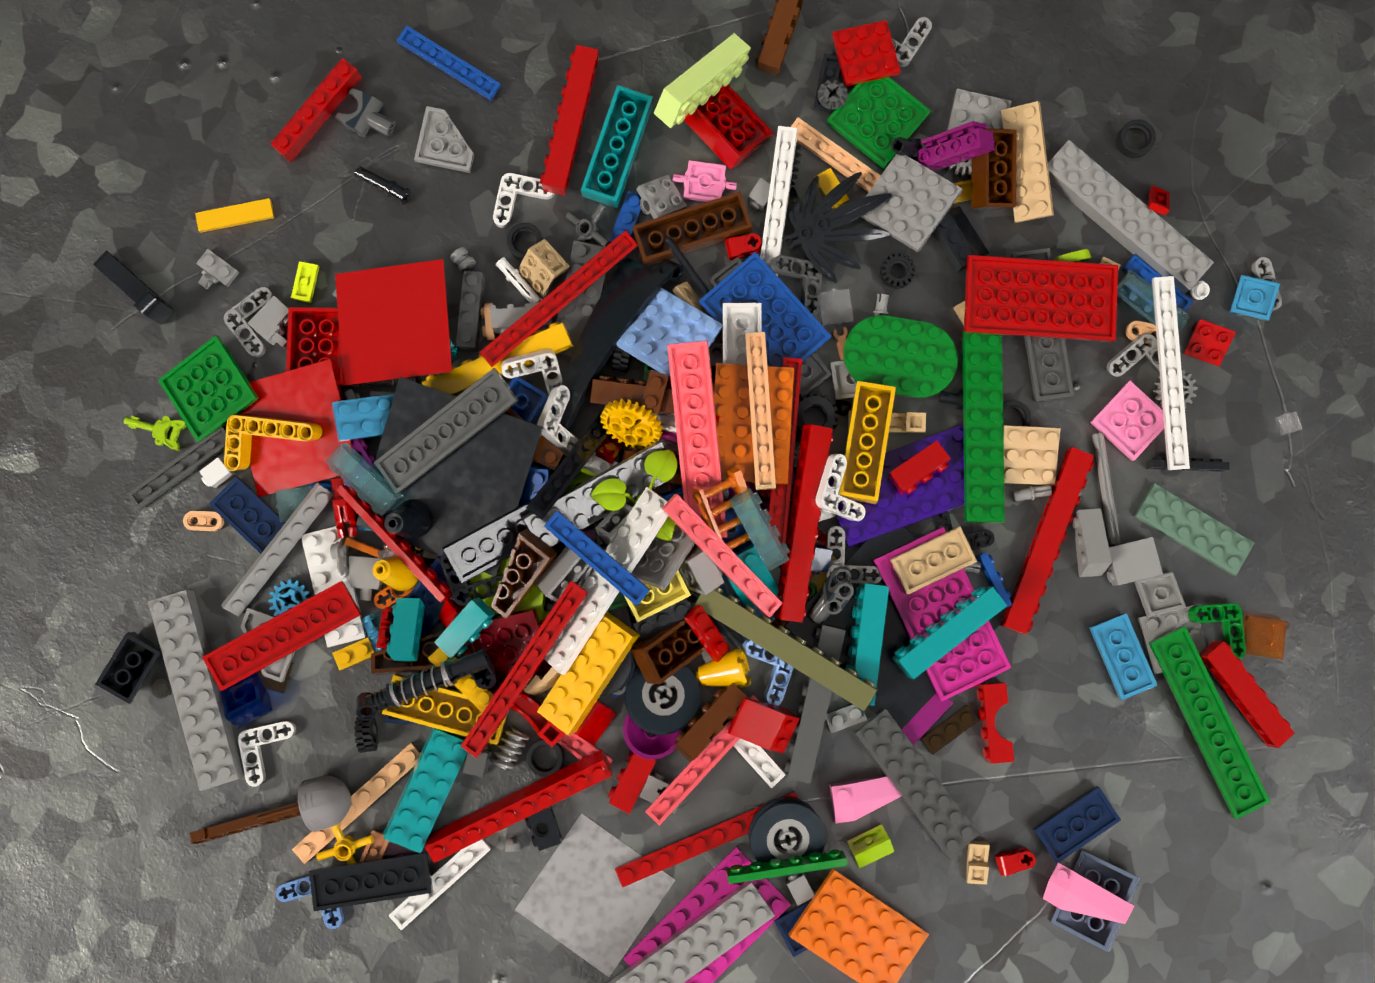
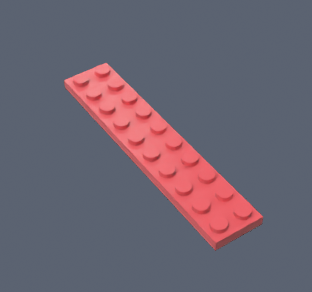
[667,340,728,538]

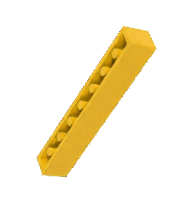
[421,322,574,396]

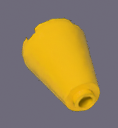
[373,554,420,591]
[695,647,751,687]

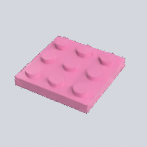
[1090,381,1164,461]

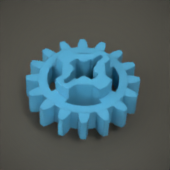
[268,579,311,616]

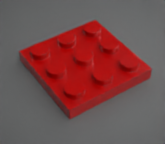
[832,20,901,87]

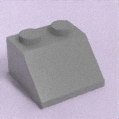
[678,547,725,595]

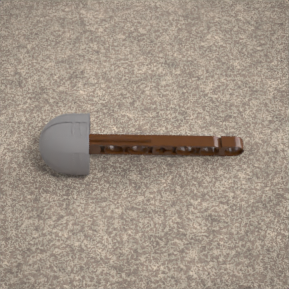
[189,776,351,844]

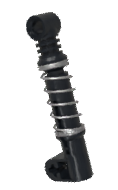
[356,649,496,721]

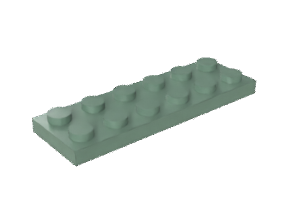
[1134,484,1254,576]

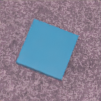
[1230,275,1280,321]

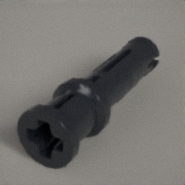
[354,166,411,205]

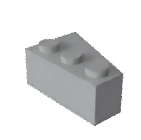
[489,303,553,336]
[1072,508,1112,577]
[536,546,592,602]

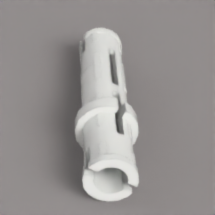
[496,257,542,303]

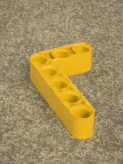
[224,415,322,471]

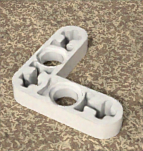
[493,173,555,228]
[501,349,562,395]
[537,385,579,456]
[816,454,865,521]
[238,721,296,787]

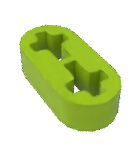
[1054,249,1091,263]

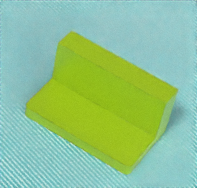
[847,824,894,868]

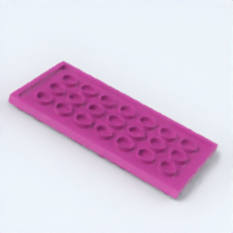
[873,527,1012,701]
[623,846,791,983]

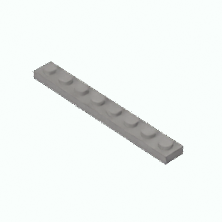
[221,482,334,617]

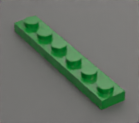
[726,849,848,884]

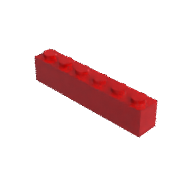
[270,58,362,163]
[1199,641,1295,748]

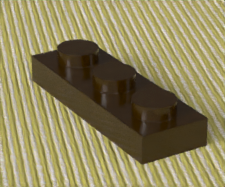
[920,704,980,755]

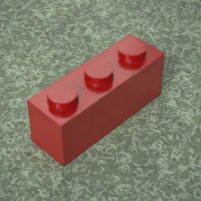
[888,440,951,495]
[607,751,657,814]

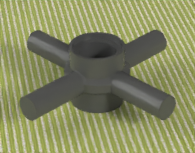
[566,203,611,252]

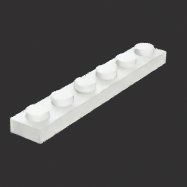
[388,839,492,930]

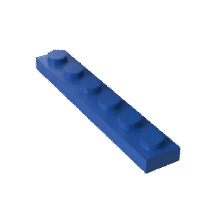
[396,25,501,101]
[544,511,650,606]

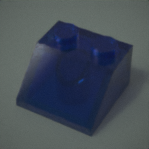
[221,672,273,729]

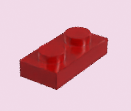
[1148,185,1170,215]

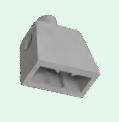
[349,556,384,601]

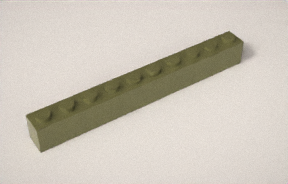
[694,587,878,711]

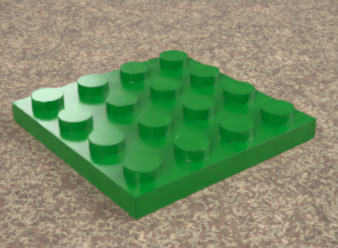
[826,77,931,169]
[158,335,260,443]

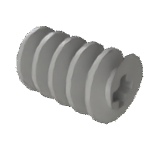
[490,726,529,771]

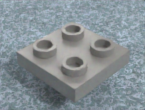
[636,175,687,219]

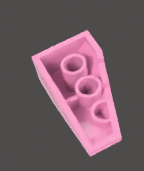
[829,775,901,824]
[1043,863,1135,924]

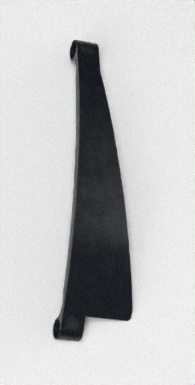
[536,258,684,474]

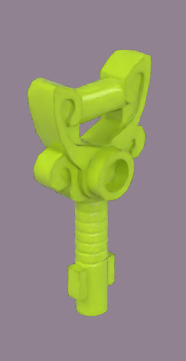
[124,416,187,451]

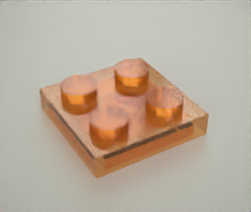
[1244,616,1287,660]

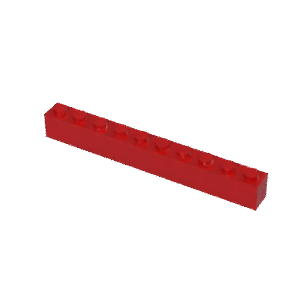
[773,424,833,623]
[1000,447,1094,634]
[425,750,612,863]

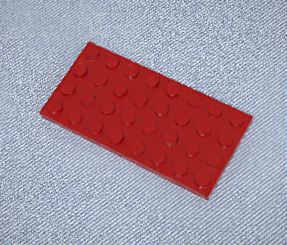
[964,255,1118,342]

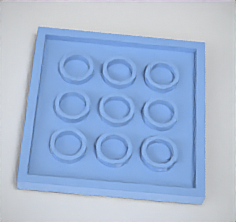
[617,288,723,379]

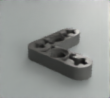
[769,255,822,316]

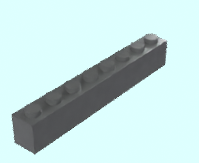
[784,624,846,784]

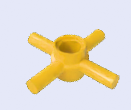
[316,823,374,864]

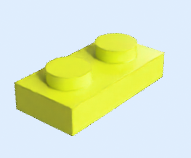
[291,261,320,303]

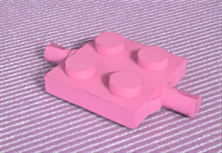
[673,160,737,202]

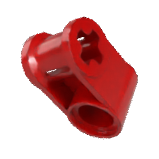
[724,233,762,260]
[995,847,1036,876]

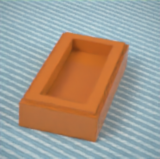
[344,537,387,559]

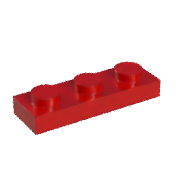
[684,605,730,662]

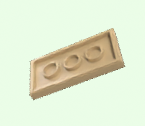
[889,526,977,595]

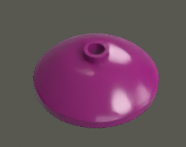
[623,701,682,760]

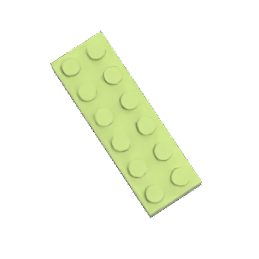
[654,33,751,128]

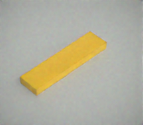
[195,198,275,233]

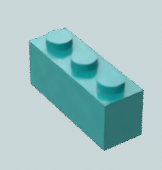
[434,597,496,659]
[387,598,425,661]

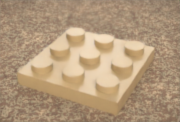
[1003,425,1061,485]

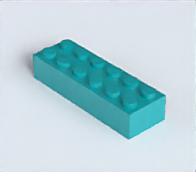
[581,85,653,208]
[845,583,889,706]
[892,586,1007,679]
[383,727,467,854]

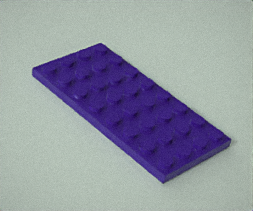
[828,425,964,548]

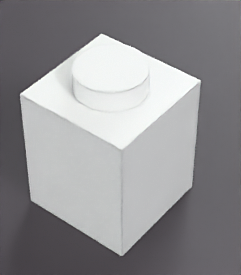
[199,457,235,488]

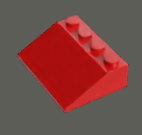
[684,85,774,170]
[286,307,343,385]

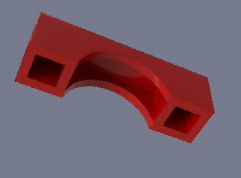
[493,678,565,747]
[977,682,1014,764]

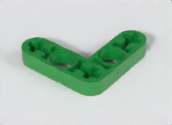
[1188,603,1246,659]

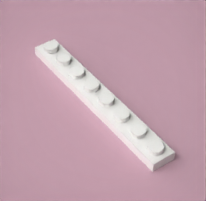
[760,126,798,276]

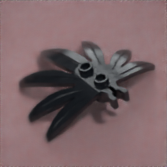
[782,172,892,283]

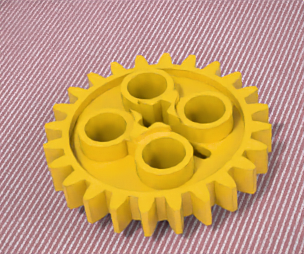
[600,399,663,450]

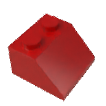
[575,699,617,745]

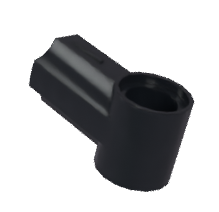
[891,137,922,162]

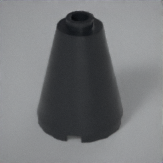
[384,500,432,539]

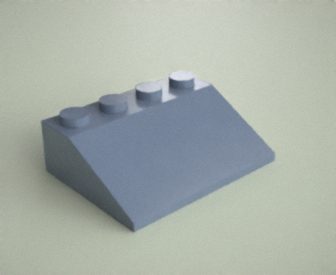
[1051,850,1142,952]

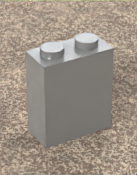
[1107,537,1163,586]

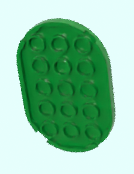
[843,315,958,398]

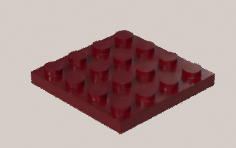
[468,608,552,694]

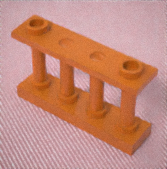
[692,468,768,549]

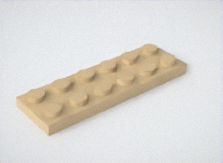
[1001,101,1054,223]

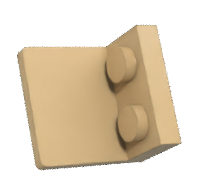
[518,239,570,297]

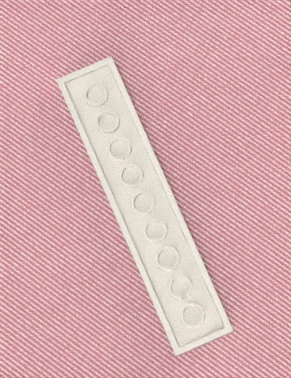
[545,487,668,676]

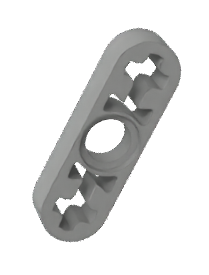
[1251,257,1282,311]

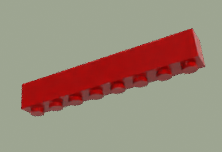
[540,45,599,196]

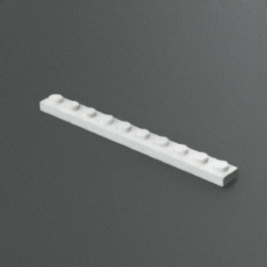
[1152,276,1190,470]

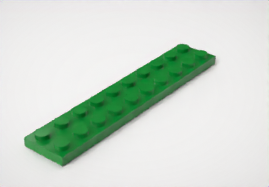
[962,332,1005,523]
[1148,626,1271,819]

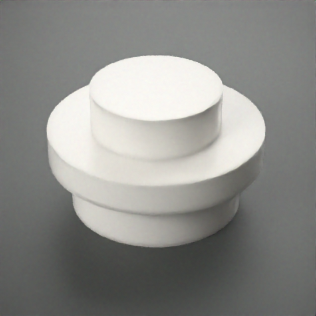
[1190,281,1210,300]

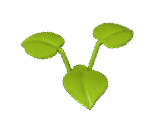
[591,450,677,541]

